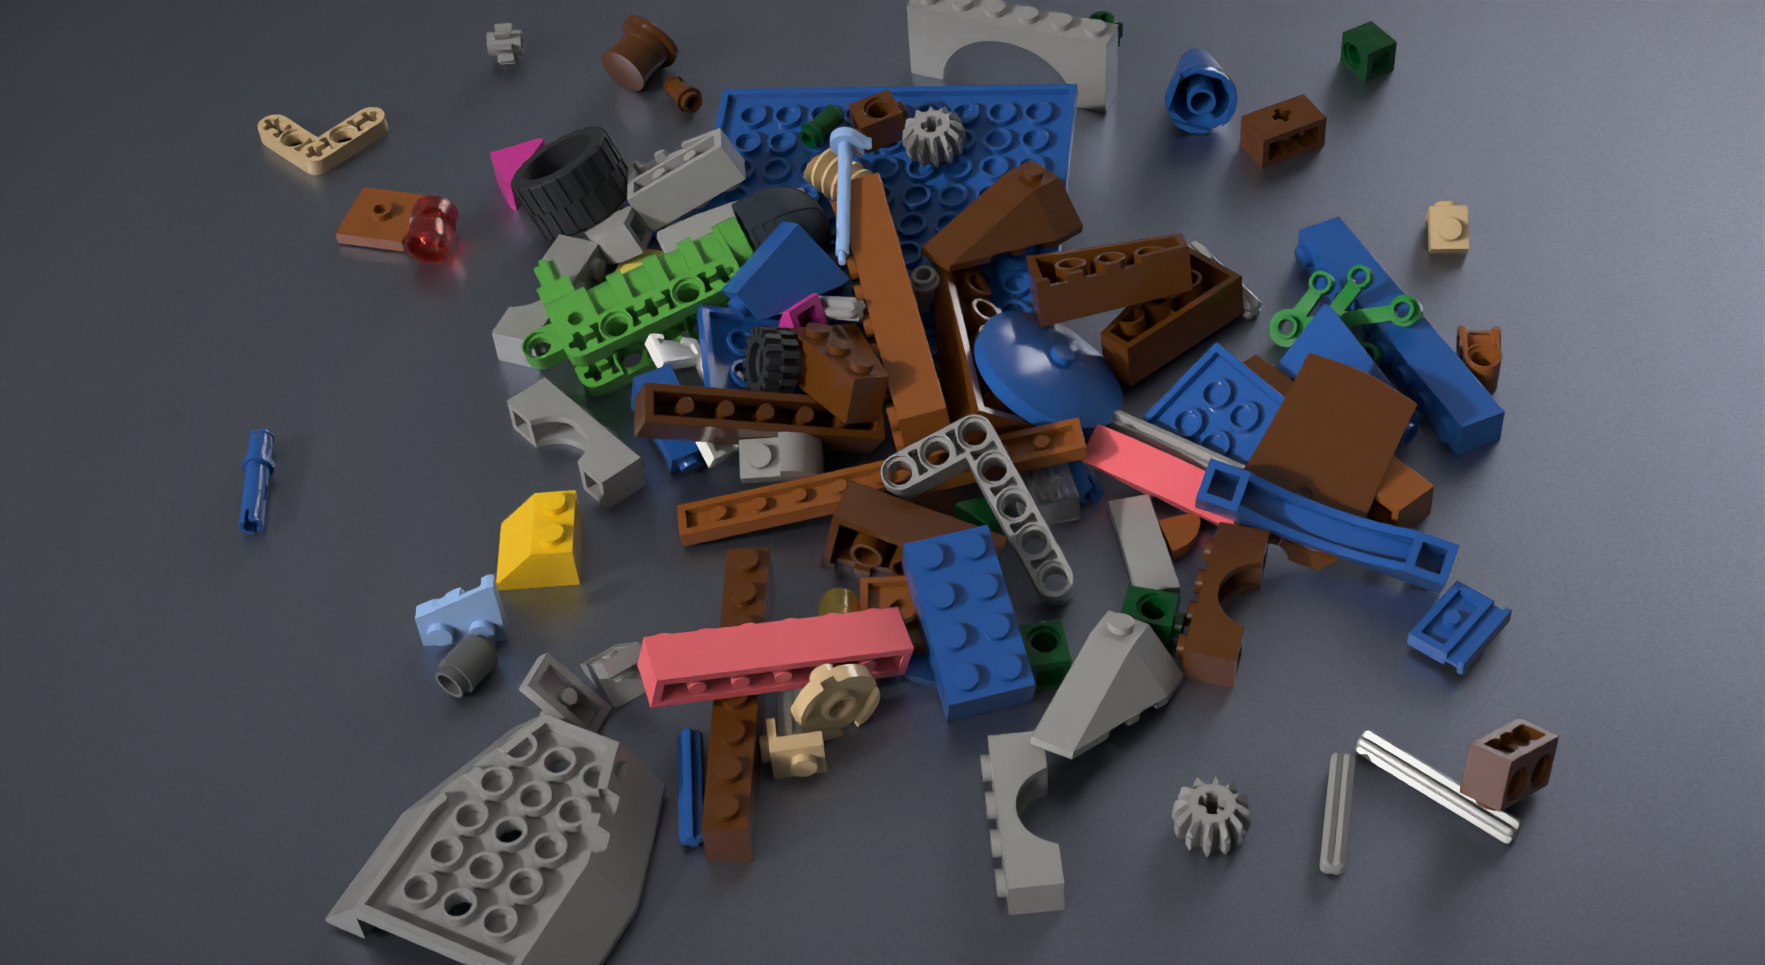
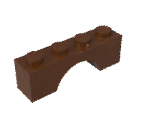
[1176,522,1270,688]

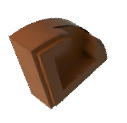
[1158,512,1200,560]

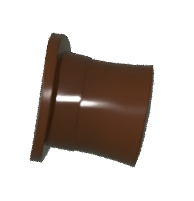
[602,15,679,91]

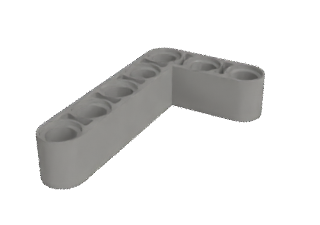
[880,414,1075,606]

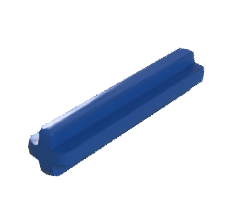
[677,727,705,848]

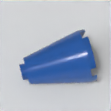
[1165,48,1237,134]

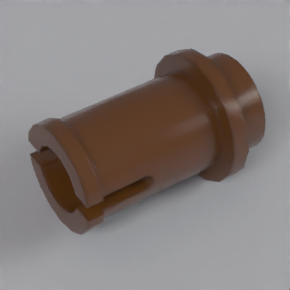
[664,75,702,113]

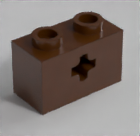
[1240,94,1327,168]

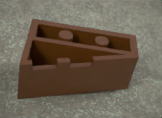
[790,323,889,424]

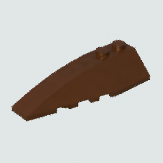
[935,264,1036,442]

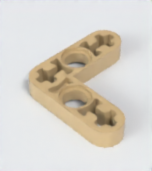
[257,107,388,175]

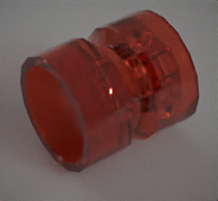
[404,195,459,265]

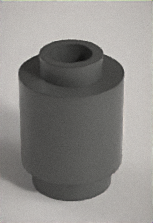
[435,634,499,698]

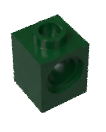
[1340,21,1397,82]
[1121,585,1186,654]
[1019,619,1072,693]

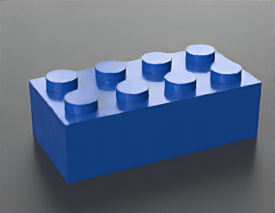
[902,525,1036,723]

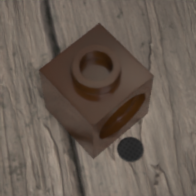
[848,89,909,154]

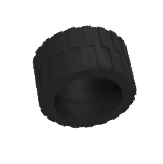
[511,126,628,239]

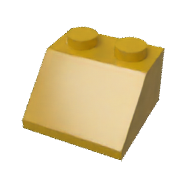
[496,490,583,591]

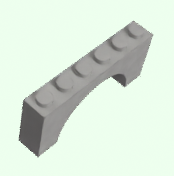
[907,0,1118,113]

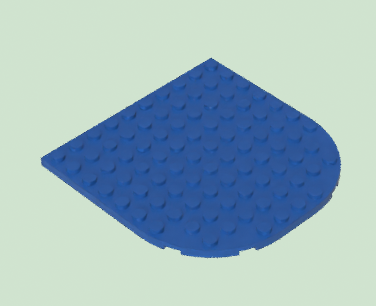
[695,84,1078,377]

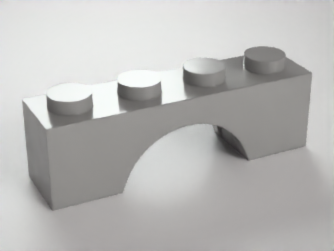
[492,234,606,368]
[507,377,646,510]
[980,731,1065,915]

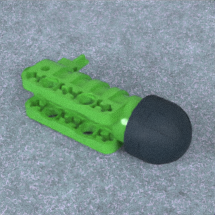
[521,186,831,397]

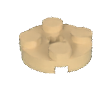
[790,664,881,741]

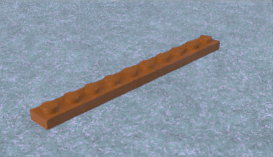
[677,417,1088,546]

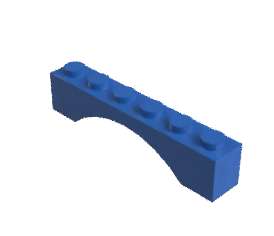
[1195,458,1460,594]

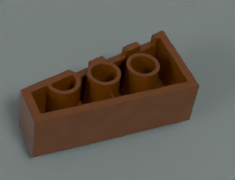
[1026,233,1193,328]
[1100,247,1244,386]
[820,480,1008,576]

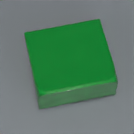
[954,496,1013,533]

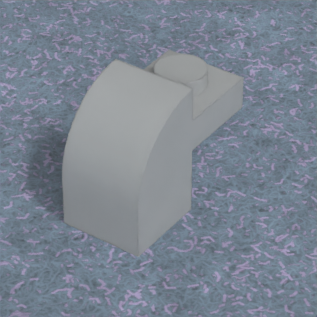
[584,203,653,264]
[739,432,825,484]

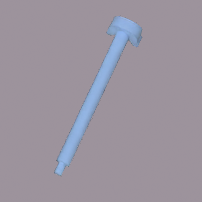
[830,127,872,265]

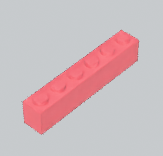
[637,607,914,708]

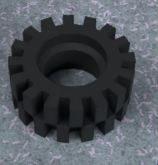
[743,326,800,394]

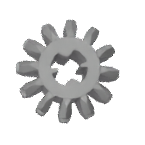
[902,105,966,168]
[1172,776,1252,857]

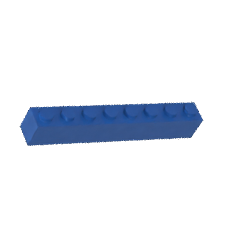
[1295,217,1505,456]

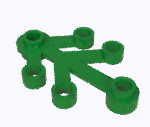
[1269,265,1424,365]

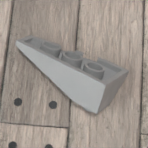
[1030,610,1184,759]

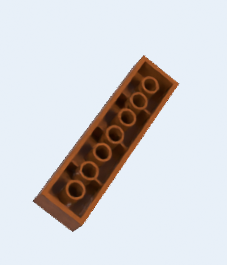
[830,172,950,452]

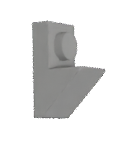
[580,642,646,708]
[518,652,612,733]

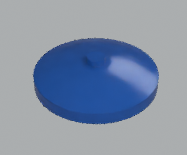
[974,311,1123,439]

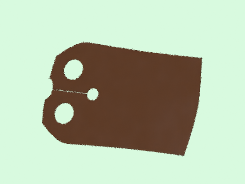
[1234,353,1417,570]

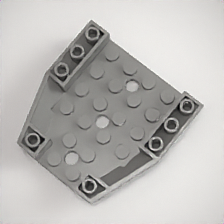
[325,713,666,965]

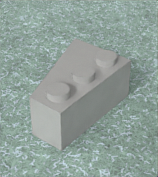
[627,128,746,232]

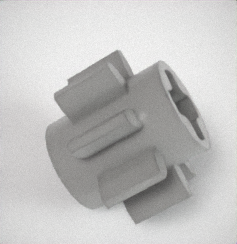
[486,22,524,65]

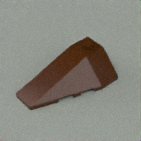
[921,160,1083,272]

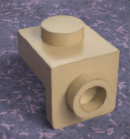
[1425,201,1469,254]
[759,718,827,779]

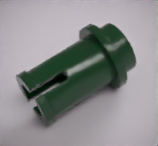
[799,104,844,149]

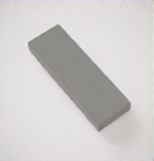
[1108,494,1180,594]

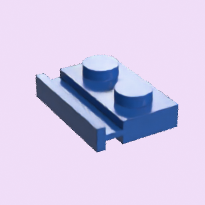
[1407,580,1512,675]

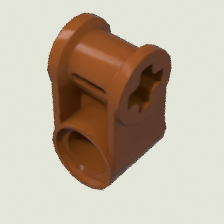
[1456,326,1502,395]

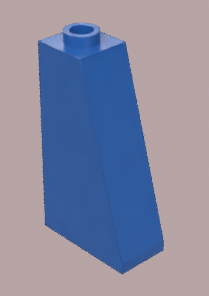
[1276,303,1421,454]

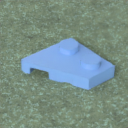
[415,574,509,646]

